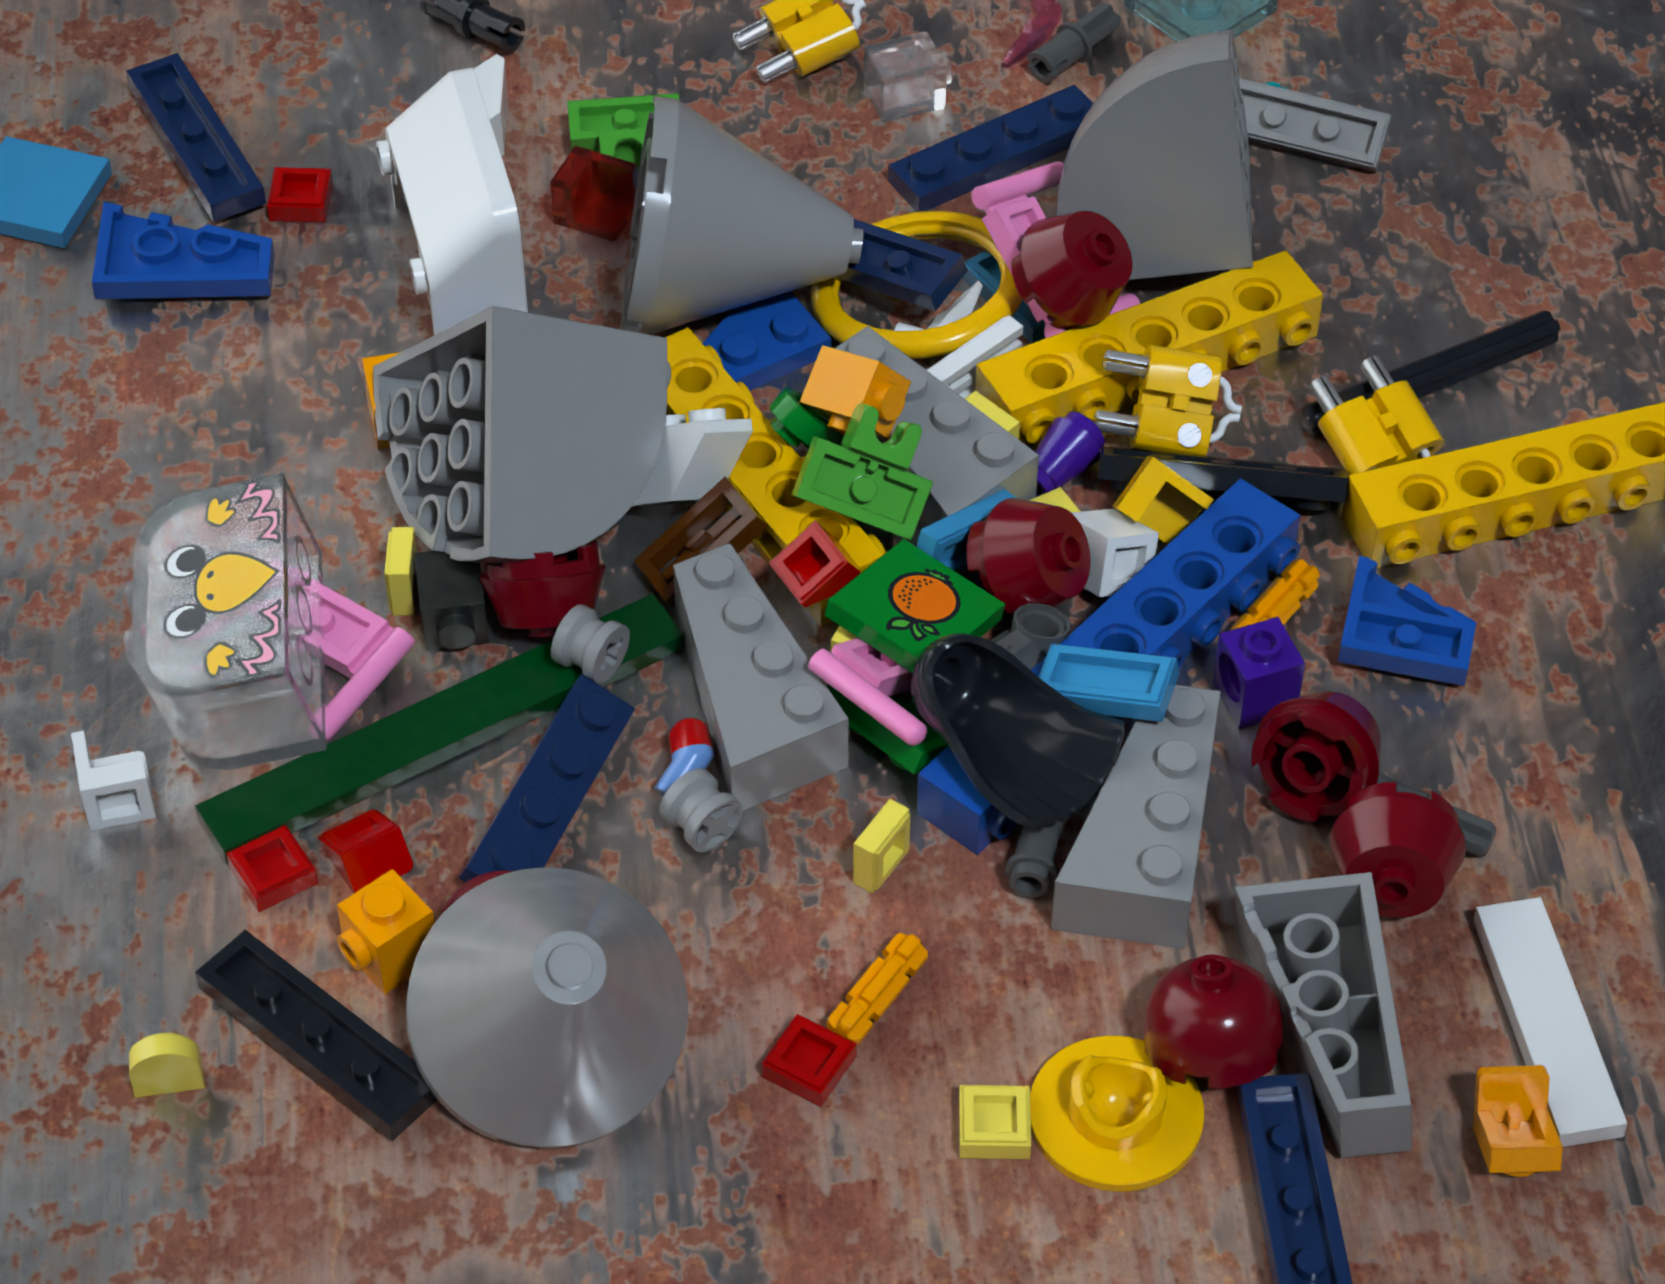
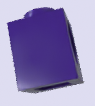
[1213,617,1305,729]

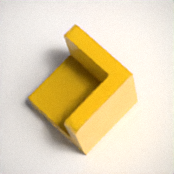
[1113,456,1214,545]

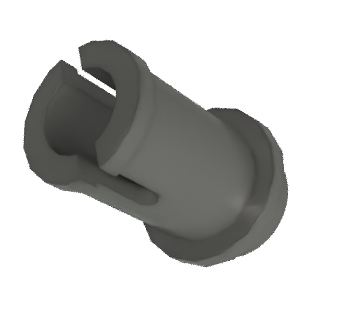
[1004,821,1062,898]

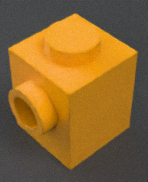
[799,345,911,439]
[337,869,435,995]

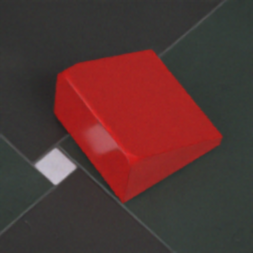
[769,520,863,608]
[318,809,413,893]

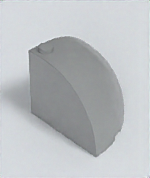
[1056,29,1253,280]
[373,306,671,564]

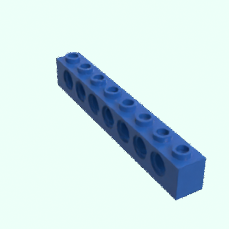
[917,478,1301,855]

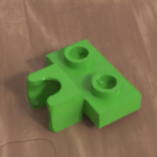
[567,93,679,190]
[791,403,934,540]

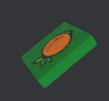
[825,539,1005,673]

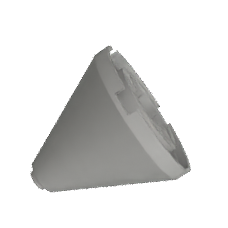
[621,96,863,335]
[406,868,688,1150]

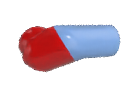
[654,718,715,797]

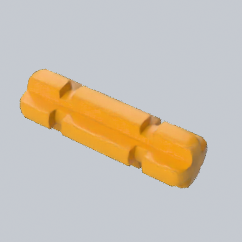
[1230,559,1320,630]
[826,933,928,1045]

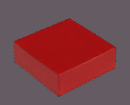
[267,167,333,223]
[226,824,319,912]
[761,1014,857,1107]

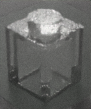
[864,31,952,123]

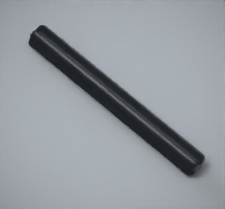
[1300,310,1561,438]

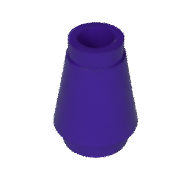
[1035,411,1105,497]

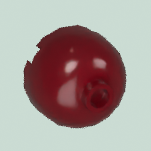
[1144,955,1283,1089]

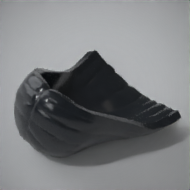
[911,633,1125,829]

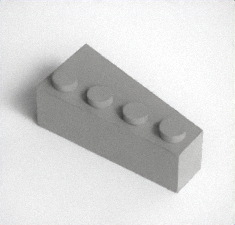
[835,326,1039,530]
[673,543,849,811]
[1051,685,1221,949]
[1234,872,1412,1158]

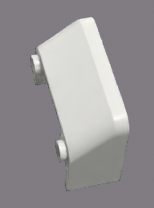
[376,68,528,335]

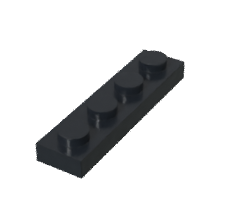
[1098,446,1348,510]
[195,930,438,1141]

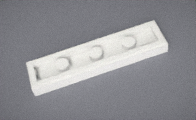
[1473,897,1628,1147]

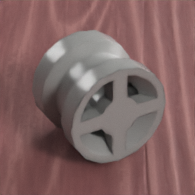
[551,604,630,684]
[659,768,743,853]

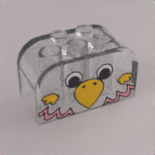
[124,472,326,770]

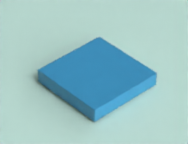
[0,136,112,248]

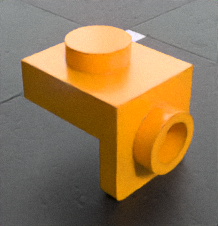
[1473,1065,1563,1177]

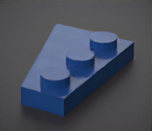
[92,201,275,299]

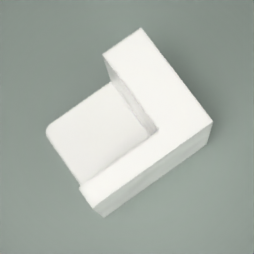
[1071,509,1159,597]
[71,730,156,831]

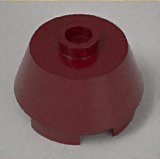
[1011,211,1133,330]
[967,498,1091,620]
[479,540,606,637]
[1251,691,1381,822]
[1329,782,1466,918]

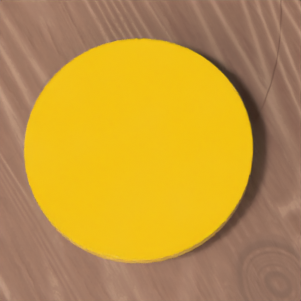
[1030,1035,1204,1192]

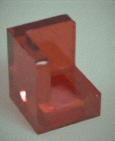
[550,146,638,241]

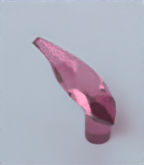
[1001,0,1063,68]

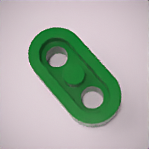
[769,387,844,449]

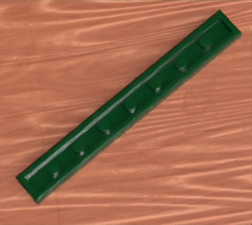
[195,593,685,865]

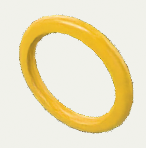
[810,211,1023,359]

